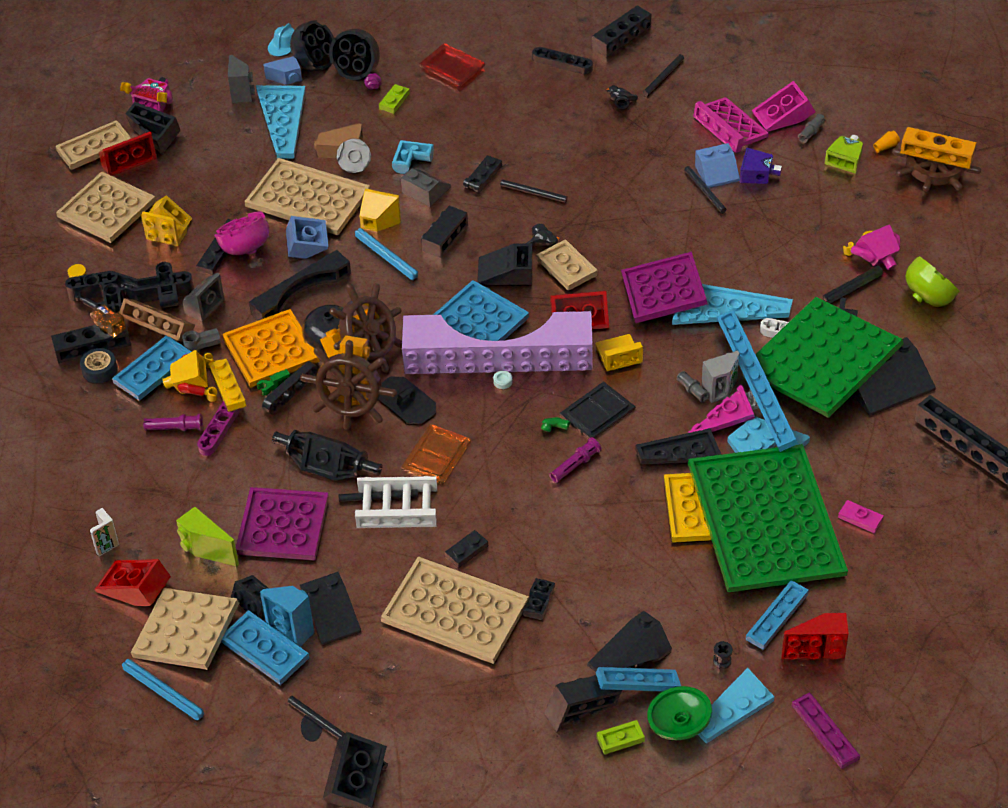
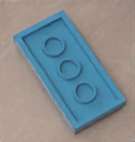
[112,336,192,401]
[221,610,309,685]

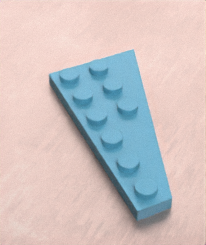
[256,85,306,159]
[672,284,793,325]

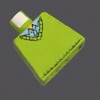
[825,135,863,174]

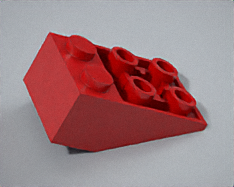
[781,613,849,660]

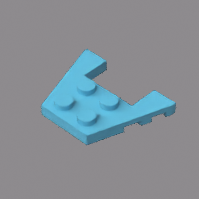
[727,416,810,453]

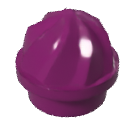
[364,73,382,90]

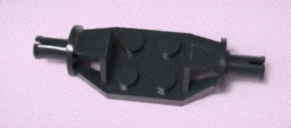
[272,430,383,481]

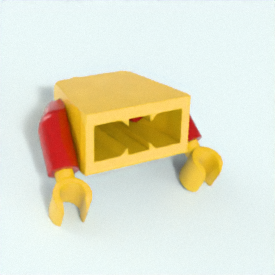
[163,350,217,402]

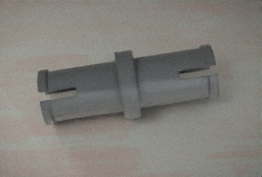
[798,114,826,143]
[677,371,710,402]

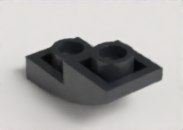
[523,578,555,620]

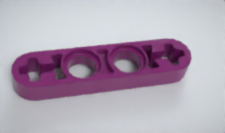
[197,401,241,456]

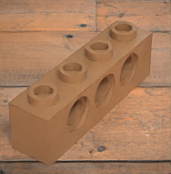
[118,298,195,341]

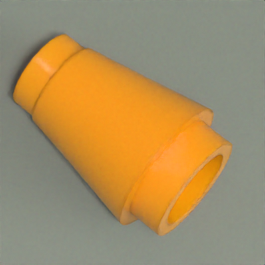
[873,130,900,153]

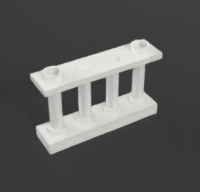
[355,476,437,528]

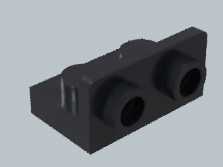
[231,575,269,618]

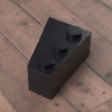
[125,102,181,154]

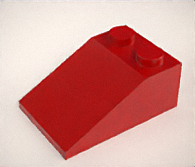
[94,559,171,606]

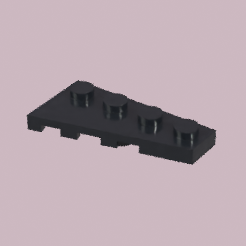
[635,428,721,464]

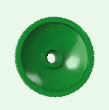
[647,686,712,740]

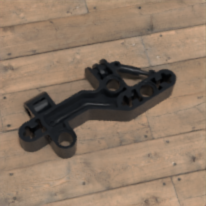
[65,262,194,317]

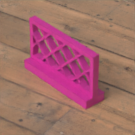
[693,97,769,153]

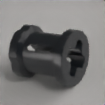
[713,641,733,669]

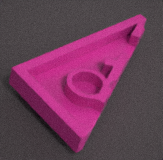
[688,385,755,433]

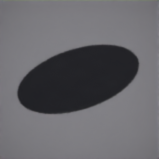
[301,715,322,742]

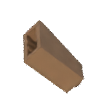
[314,124,363,158]

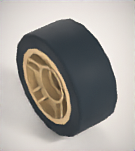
[80,348,118,383]

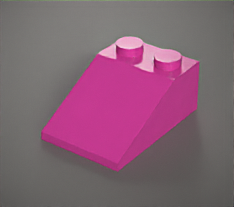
[751,81,816,132]

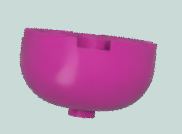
[214,211,269,255]

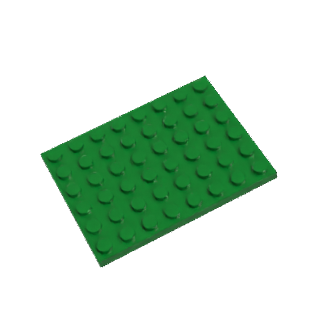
[688,444,848,592]

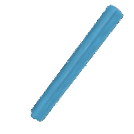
[355,228,419,280]
[122,659,204,720]

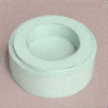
[493,371,512,389]

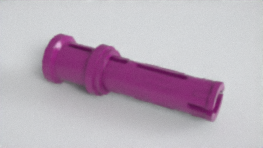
[143,413,203,431]
[549,437,602,483]

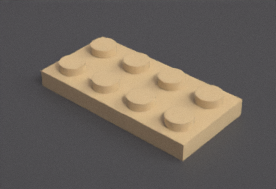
[56,120,131,170]

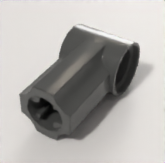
[183,328,221,353]

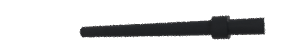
[287,696,388,771]

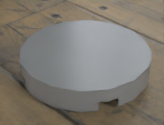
[337,138,371,174]

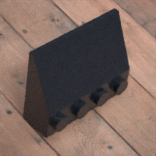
[853,337,936,416]

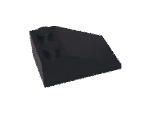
[300,572,361,646]

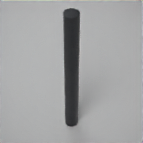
[643,54,684,96]
[684,166,727,214]
[500,179,568,203]
[338,489,418,502]

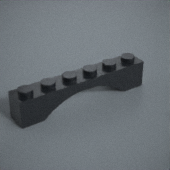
[249,250,351,320]

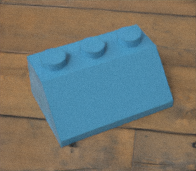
[260,586,315,647]

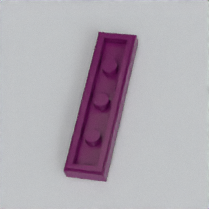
[792,692,860,769]

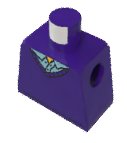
[740,148,782,184]

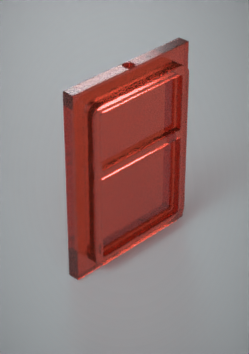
[419,43,485,86]

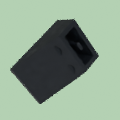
[478,243,533,285]

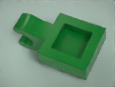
[257,369,290,396]

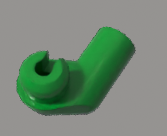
[541,417,570,432]

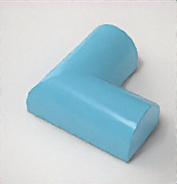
[392,140,434,174]

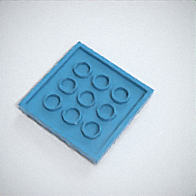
[433,280,529,341]

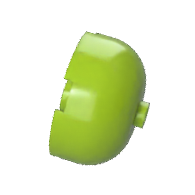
[906,256,960,307]

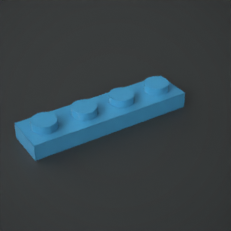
[746,581,809,650]
[596,667,681,691]

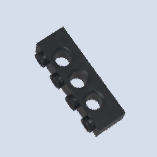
[592,5,652,57]
[51,318,131,364]

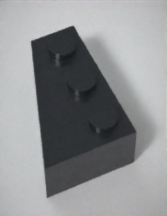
[544,675,622,732]

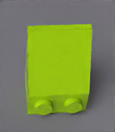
[176,507,239,566]

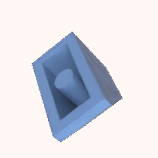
[263,56,302,85]

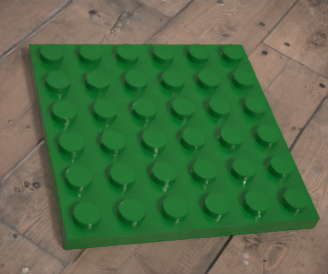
[755,297,904,418]

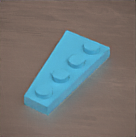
[698,667,774,744]

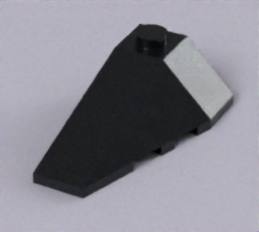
[587,611,672,672]

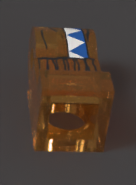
[90,305,126,338]

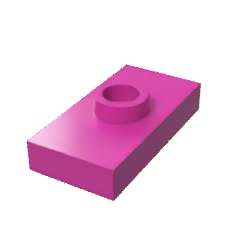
[838,500,884,534]

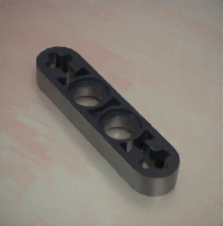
[532,47,593,74]
[262,361,319,414]

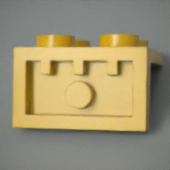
[141,211,187,246]
[595,334,643,371]

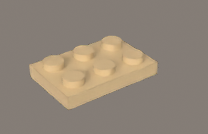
[536,239,598,291]

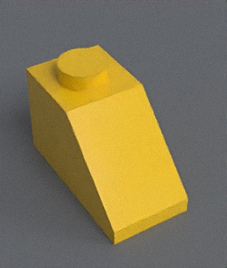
[149,195,192,228]

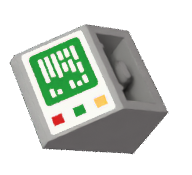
[701,351,739,403]

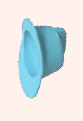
[268,23,294,57]

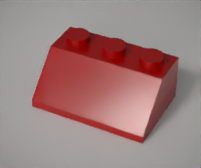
[99,132,157,176]
[550,291,609,329]

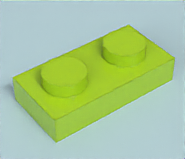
[379,84,410,114]
[596,720,645,755]

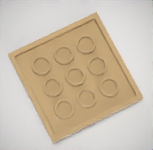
[56,172,156,243]
[131,588,239,670]

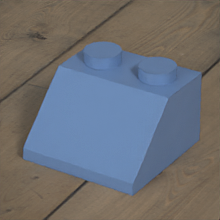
[695,143,740,188]
[286,216,329,259]

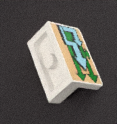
[90,508,119,556]

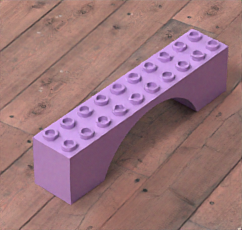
[402,311,593,374]

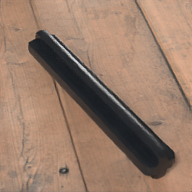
[823,266,883,303]

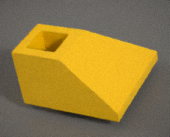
[359,188,401,232]

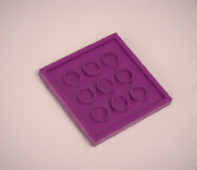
[621,252,708,323]
[236,487,329,560]

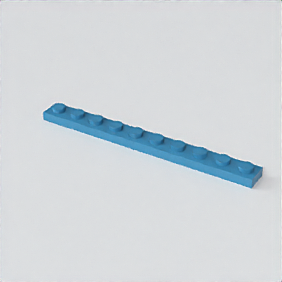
[716,309,798,452]

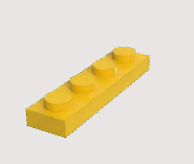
[209,359,247,412]

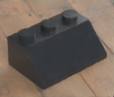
[322,732,387,808]

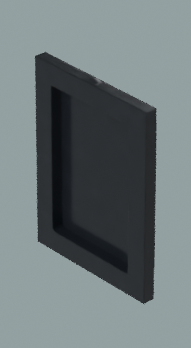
[559,381,636,439]

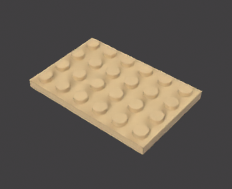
[245,158,370,235]
[381,557,529,664]

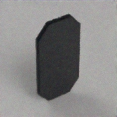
[378,376,436,424]

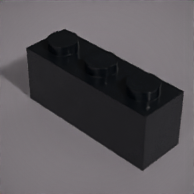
[421,205,468,258]

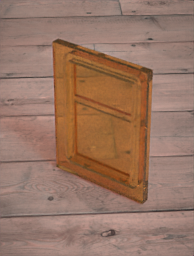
[401,424,471,485]

